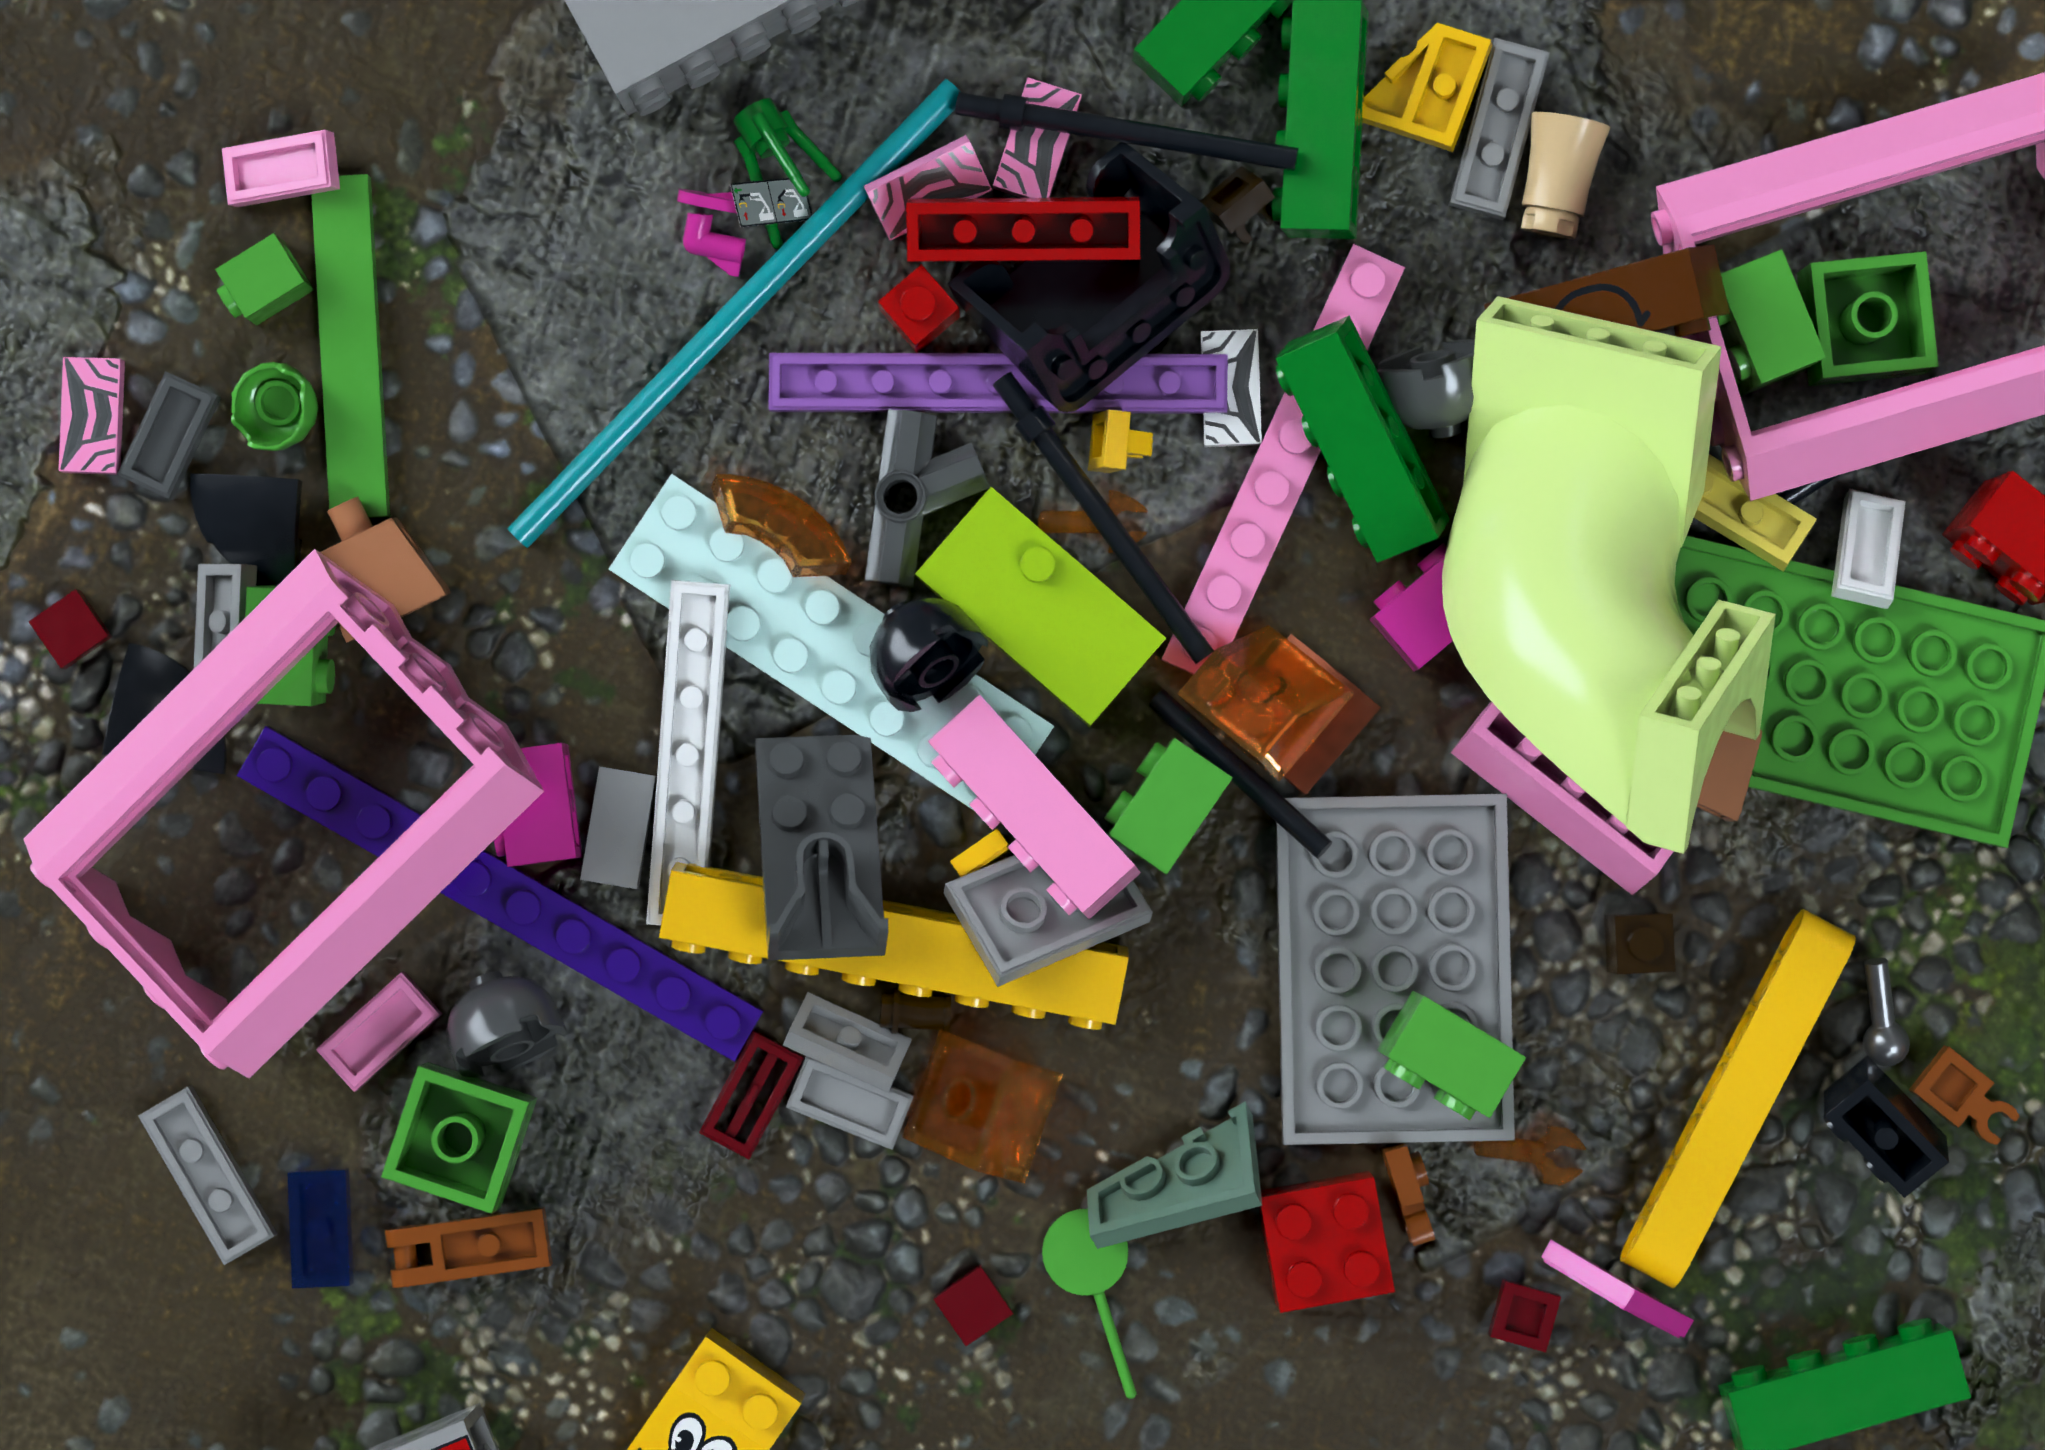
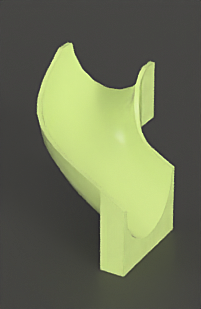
[1442,296,1776,854]

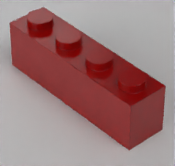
[906,197,1140,262]

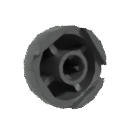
[1377,339,1475,438]
[446,971,567,1078]

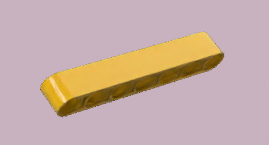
[1620,909,1856,1288]

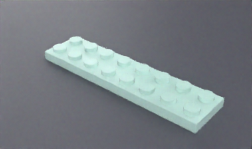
[609,474,1054,810]

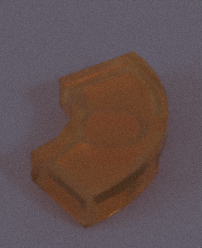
[711,474,852,577]

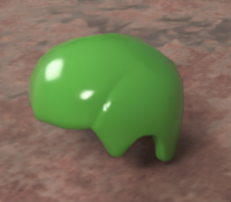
[231,362,318,451]

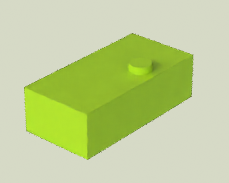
[915,487,1166,728]

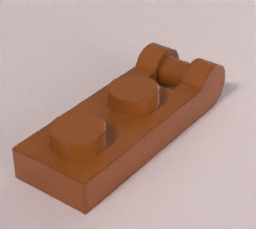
[385,1207,553,1288]

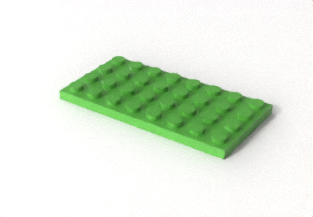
[1675,536,2045,848]

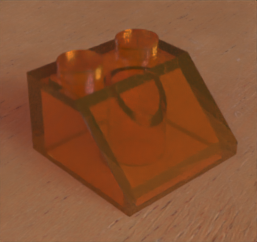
[1178,625,1354,782]
[902,1030,1063,1184]

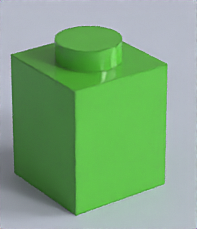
[215,233,315,326]

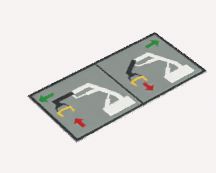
[730,177,812,227]

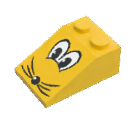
[627,1328,806,1450]

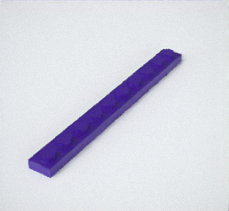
[236,726,764,1062]

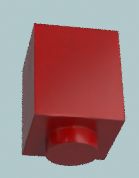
[878,264,960,353]

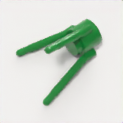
[733,98,842,250]

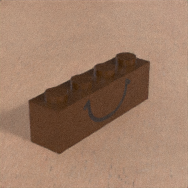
[1484,245,1730,337]

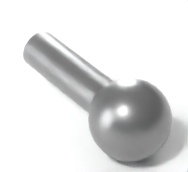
[1863,958,1910,1066]

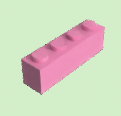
[928,694,1141,919]
[1451,702,1674,895]

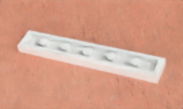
[646,580,731,925]

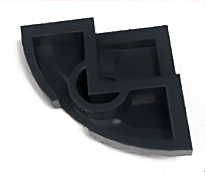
[190,474,302,586]
[102,643,227,774]

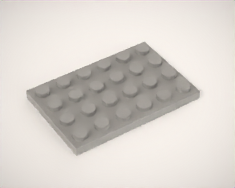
[1275,794,1515,1145]

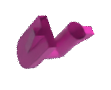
[677,189,746,277]

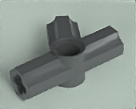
[864,409,990,588]

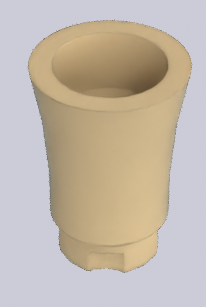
[1521,112,1611,239]

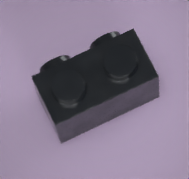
[1823,1055,1949,1198]

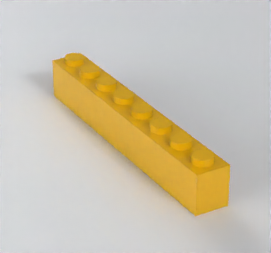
[659,862,1129,1030]

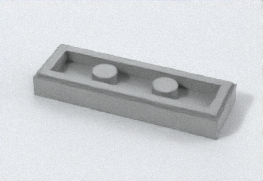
[1448,38,1550,220]
[138,1086,278,1265]

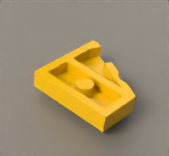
[1362,22,1493,152]

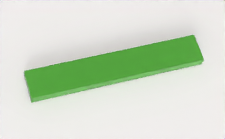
[311,174,390,520]

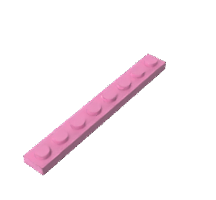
[1161,244,1405,684]

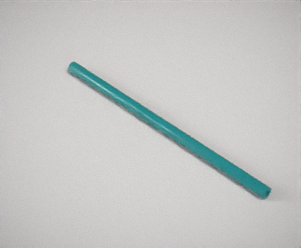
[507,78,961,548]

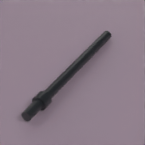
[955,92,1299,171]
[993,372,1214,664]

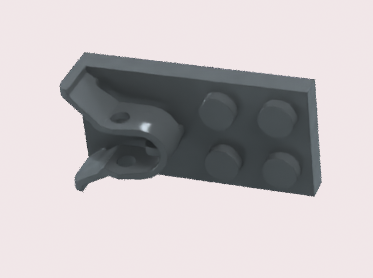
[755,735,888,961]

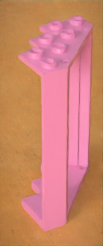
[1651,72,2045,501]
[23,549,544,1078]

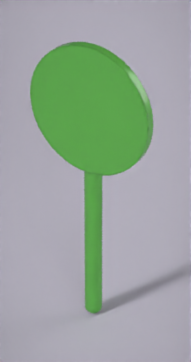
[1042,1209,1137,1399]

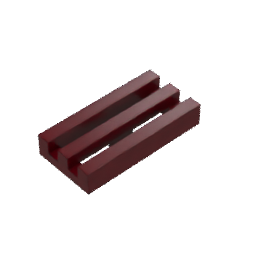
[699,1030,805,1160]

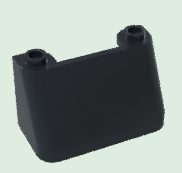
[947,142,1231,413]

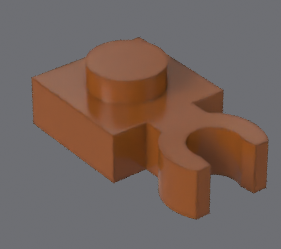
[1909,1045,2020,1145]
[1380,1143,1435,1246]

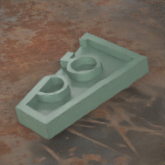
[1087,1101,1262,1249]

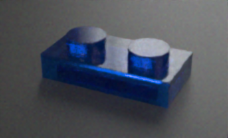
[287,1168,354,1289]

